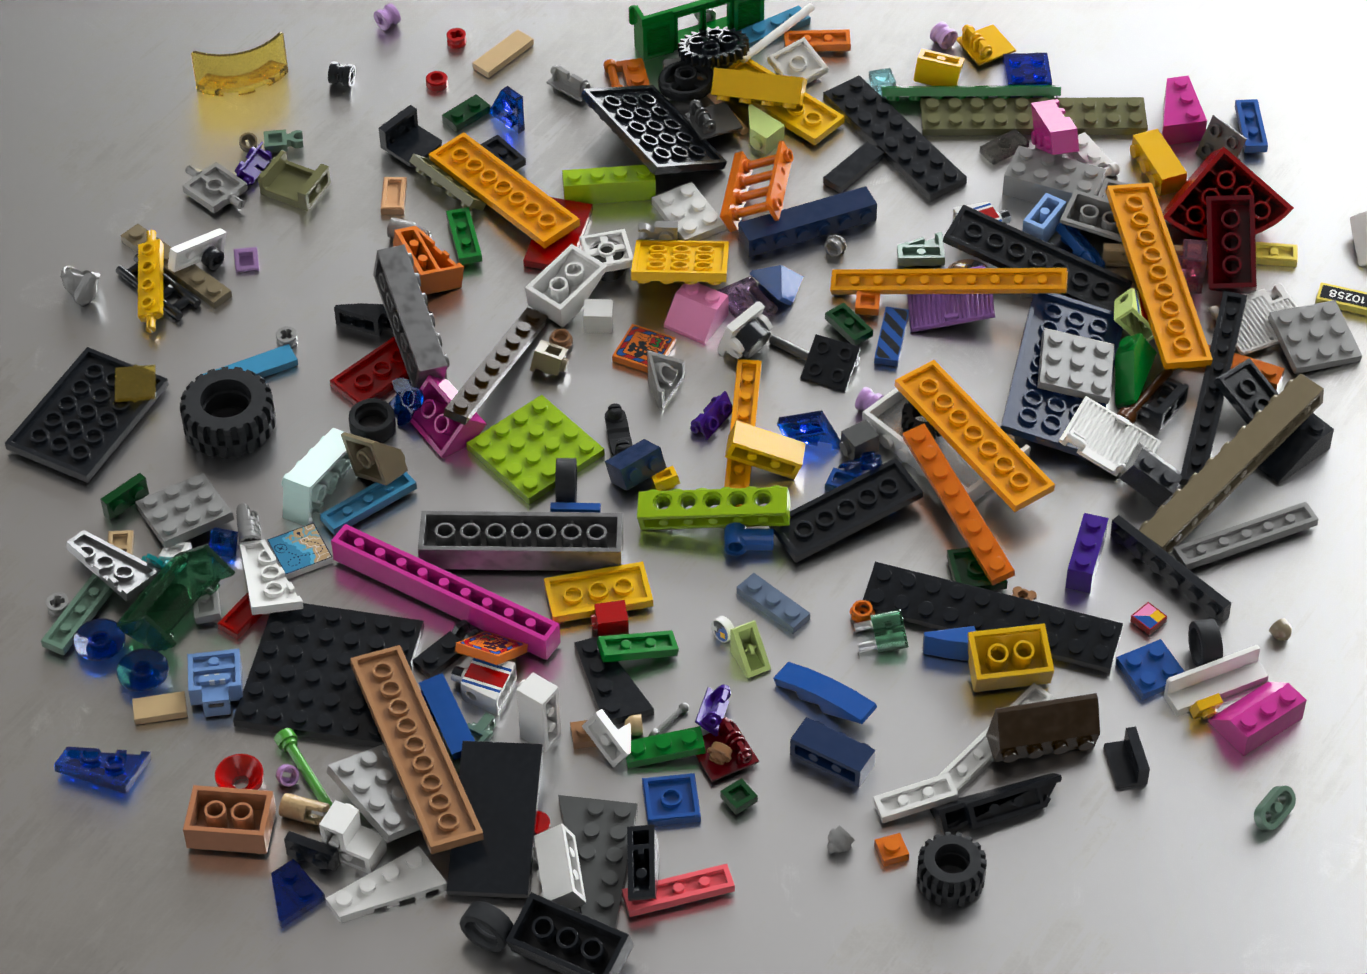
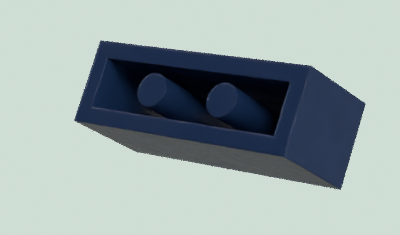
[790,717,876,787]

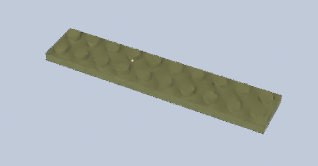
[920,97,1148,136]

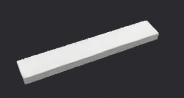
[938,683,1055,795]

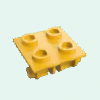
[956,24,1016,65]

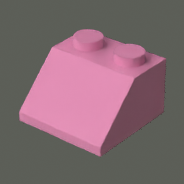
[664,283,729,345]

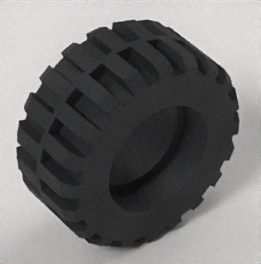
[180,366,276,459]

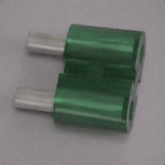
[854,609,909,654]

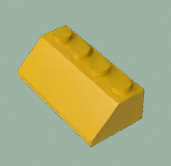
[711,68,807,109]

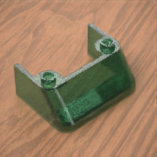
[116,544,236,652]

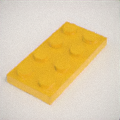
[544,561,654,623]

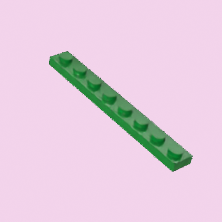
[881,85,1061,101]

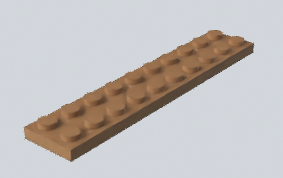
[350,645,483,854]

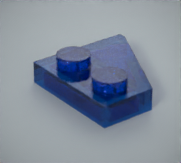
[489,86,525,134]
[271,859,326,928]

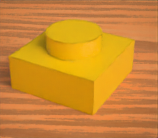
[651,466,681,491]
[1189,693,1223,719]

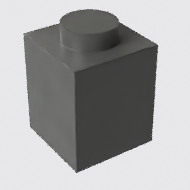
[839,420,879,463]

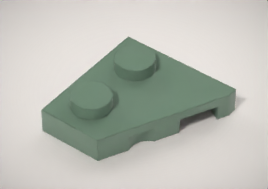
[897,232,945,267]

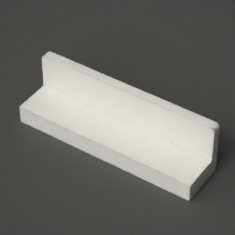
[1164,645,1269,716]

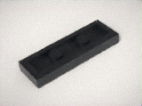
[823,142,884,193]

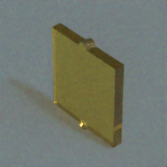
[115,364,156,402]

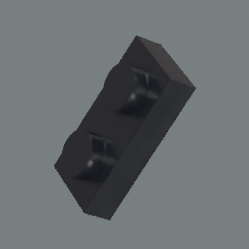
[480,135,526,171]
[284,831,340,871]

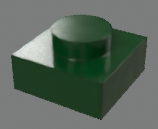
[720,778,758,815]

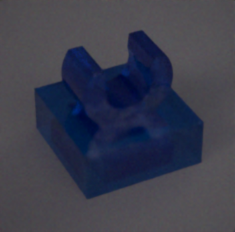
[209,527,238,558]

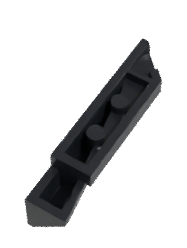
[930,773,1062,835]

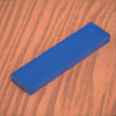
[419,673,475,760]

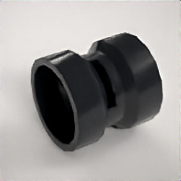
[328,61,356,87]

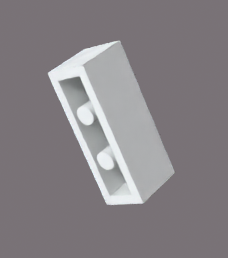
[516,673,561,752]
[533,824,586,909]

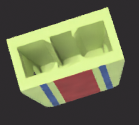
[1114,288,1154,342]

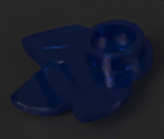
[389,378,424,426]
[838,451,883,472]

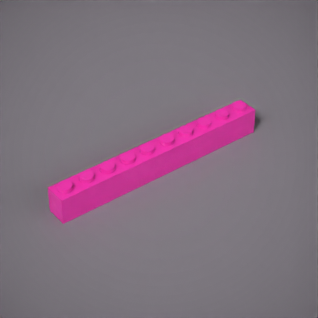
[331,524,561,660]

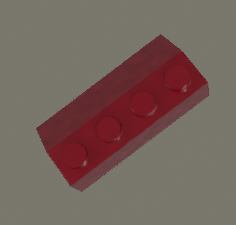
[1206,195,1257,294]

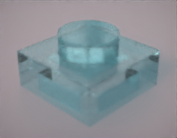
[869,68,896,92]

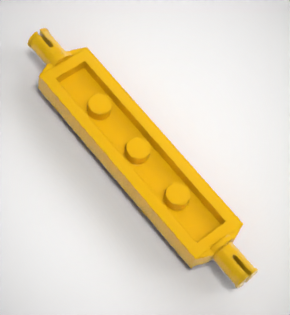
[138,229,164,333]

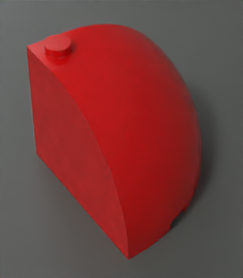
[1163,147,1294,239]

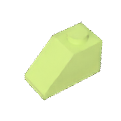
[748,104,785,155]

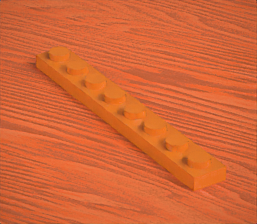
[902,423,1015,586]

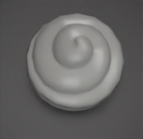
[827,825,855,854]

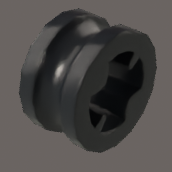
[201,246,224,270]

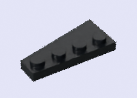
[574,636,654,725]

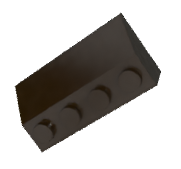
[986,693,1100,763]

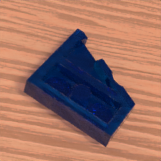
[777,410,841,450]

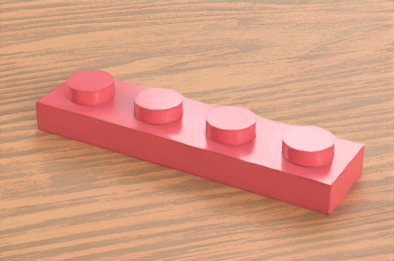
[622,864,735,917]

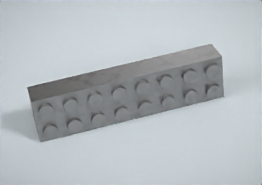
[418,511,623,571]

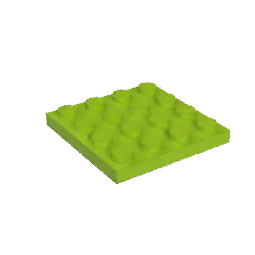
[466,394,605,505]

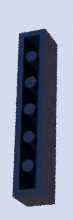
[738,186,877,257]

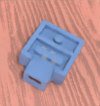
[187,649,243,717]

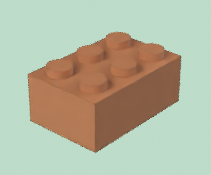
[183,785,276,854]

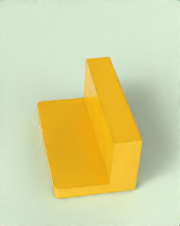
[913,49,965,86]

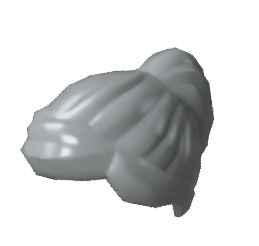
[60,266,100,306]

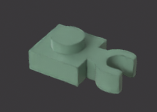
[263,129,304,153]

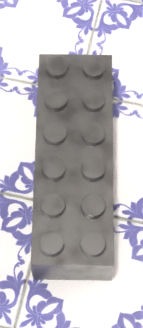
[373,244,450,394]

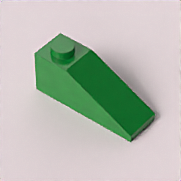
[1115,333,1157,408]

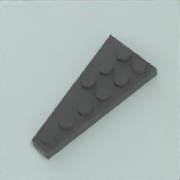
[558,795,638,929]

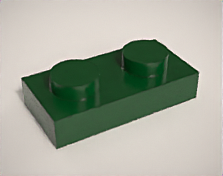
[442,94,491,132]
[825,302,873,346]
[100,473,149,520]

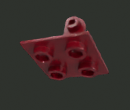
[696,717,759,782]

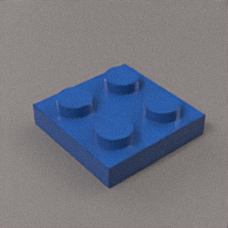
[1116,639,1185,700]

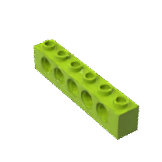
[637,485,791,530]

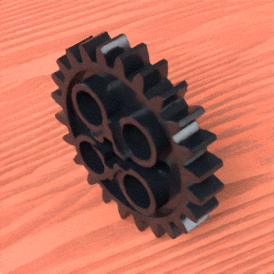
[678,26,750,68]

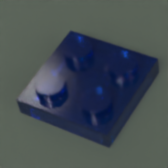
[1003,52,1052,85]

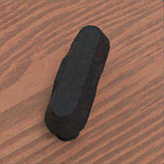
[605,403,633,456]

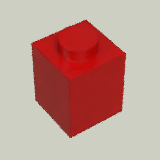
[590,600,629,636]

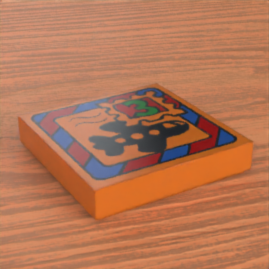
[612,324,676,373]
[455,631,528,665]

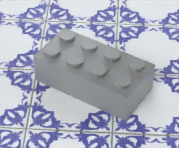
[1002,146,1106,206]

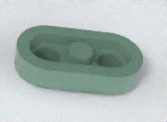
[1254,785,1296,830]

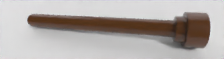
[1116,369,1176,424]

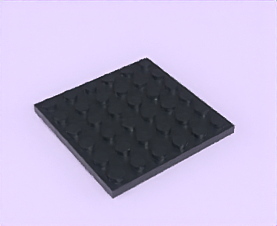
[233,603,424,747]

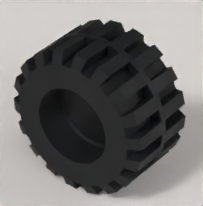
[917,832,987,907]

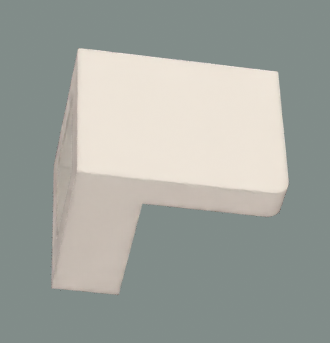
[583,299,613,333]

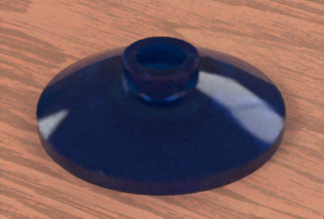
[73,618,126,661]
[116,649,169,692]

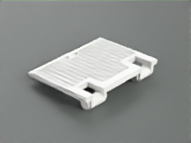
[1208,283,1298,355]
[1059,396,1161,477]

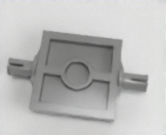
[182,162,248,213]

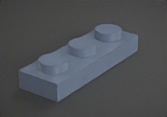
[737,573,810,634]

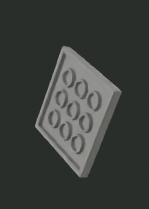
[327,744,420,843]

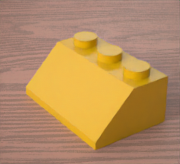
[967,623,1054,692]

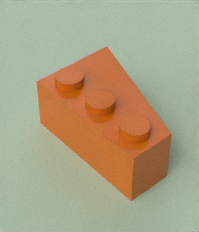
[393,226,464,295]

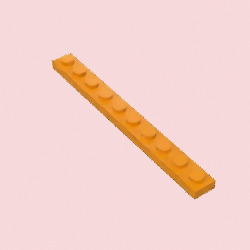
[830,268,1068,295]

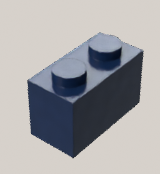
[605,439,667,490]

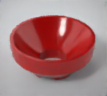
[215,754,264,790]

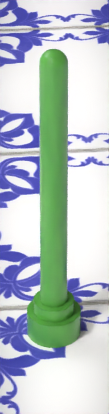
[274,728,333,813]

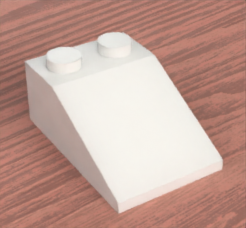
[525,244,608,327]

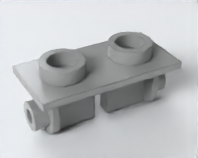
[546,65,593,102]

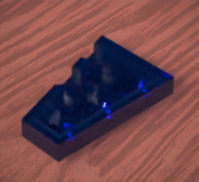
[54,747,151,794]

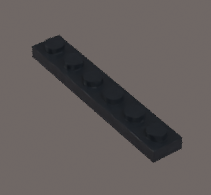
[1110,515,1231,623]

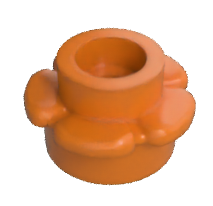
[850,600,875,623]

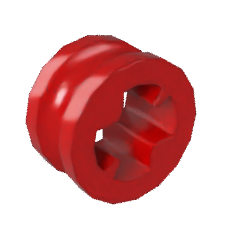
[446,28,467,49]

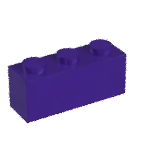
[1065,513,1109,594]

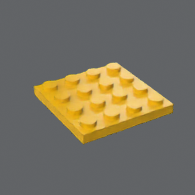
[631,240,729,285]

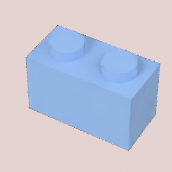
[1022,193,1066,242]

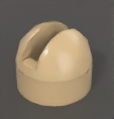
[624,714,643,736]

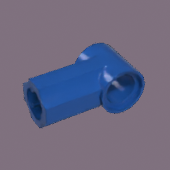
[724,522,774,556]

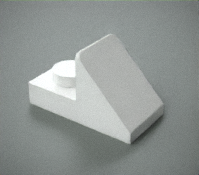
[582,709,631,768]

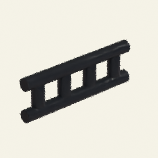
[116,254,201,320]

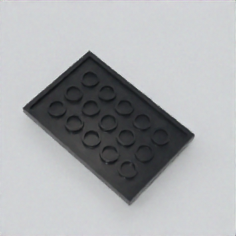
[581,85,727,175]
[5,347,169,483]

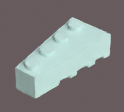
[281,428,352,526]

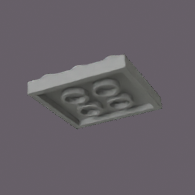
[1268,300,1363,374]
[1037,328,1114,404]
[135,473,234,548]

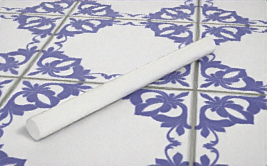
[739,3,815,63]

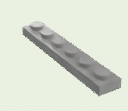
[1172,502,1319,570]

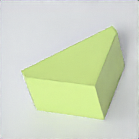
[730,620,771,678]

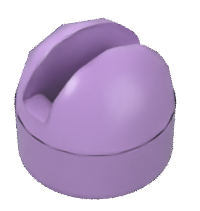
[276,764,299,787]

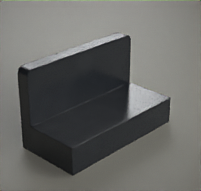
[1103,726,1150,789]

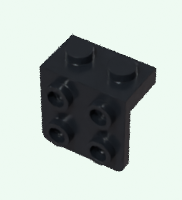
[378,105,442,167]

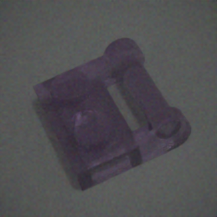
[717,277,778,319]

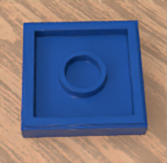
[642,773,701,827]

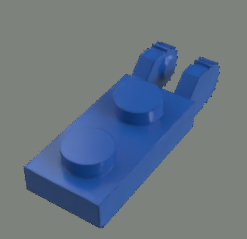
[1055,223,1106,268]

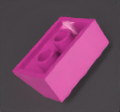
[402,375,487,458]
[1208,682,1307,756]

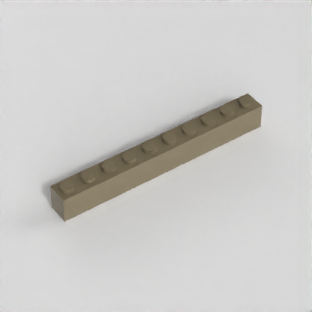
[1139,373,1324,554]

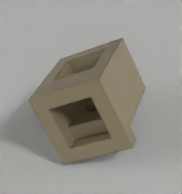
[530,340,569,376]

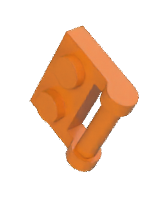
[603,58,650,87]

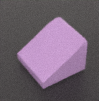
[233,247,259,273]

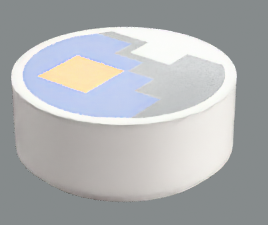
[711,616,734,643]

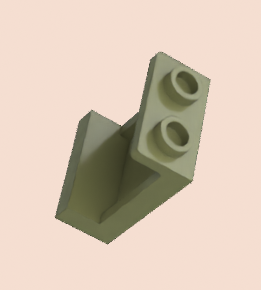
[258,150,331,211]

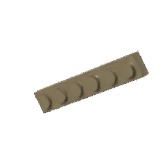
[120,224,232,309]

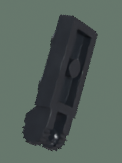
[412,620,481,678]

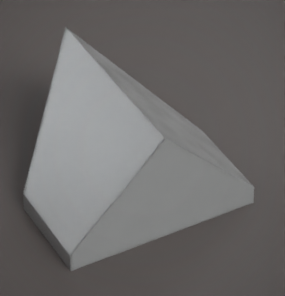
[647,350,685,408]

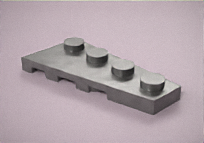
[66,530,161,602]

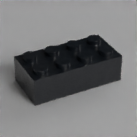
[506,892,634,974]

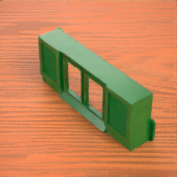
[629,0,765,61]

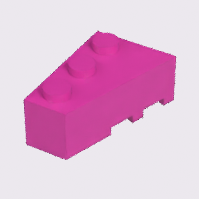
[1162,75,1207,145]
[1031,99,1079,155]

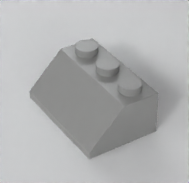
[1060,189,1122,242]

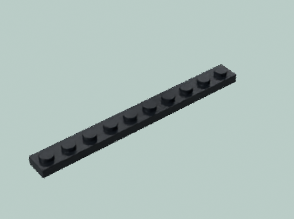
[1179,291,1247,485]

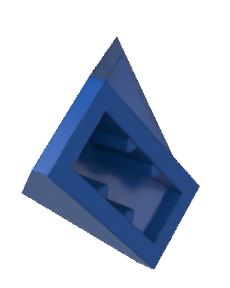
[750,265,804,306]

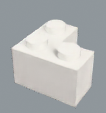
[319,800,387,874]

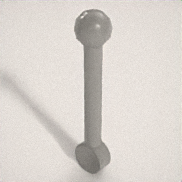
[648,703,689,736]

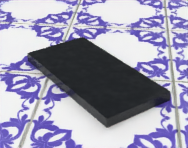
[446,741,543,898]

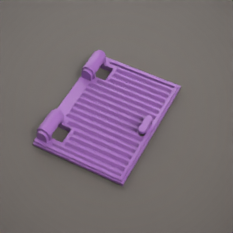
[907,265,995,333]

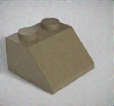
[341,432,408,485]

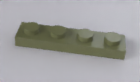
[409,154,486,211]

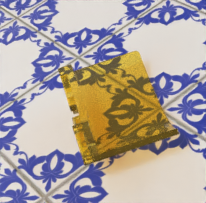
[191,32,289,96]

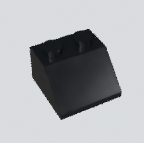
[1119,442,1182,507]

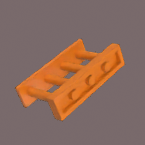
[720,140,794,232]

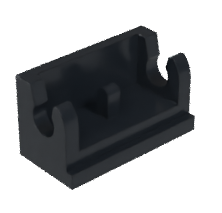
[1138,378,1189,430]

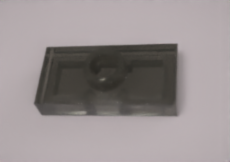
[979,129,1029,165]

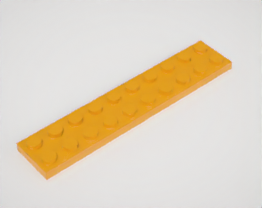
[1106,183,1213,370]

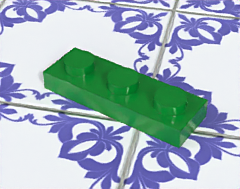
[446,207,482,265]
[597,630,679,662]
[626,726,706,769]

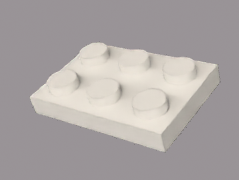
[652,182,725,241]

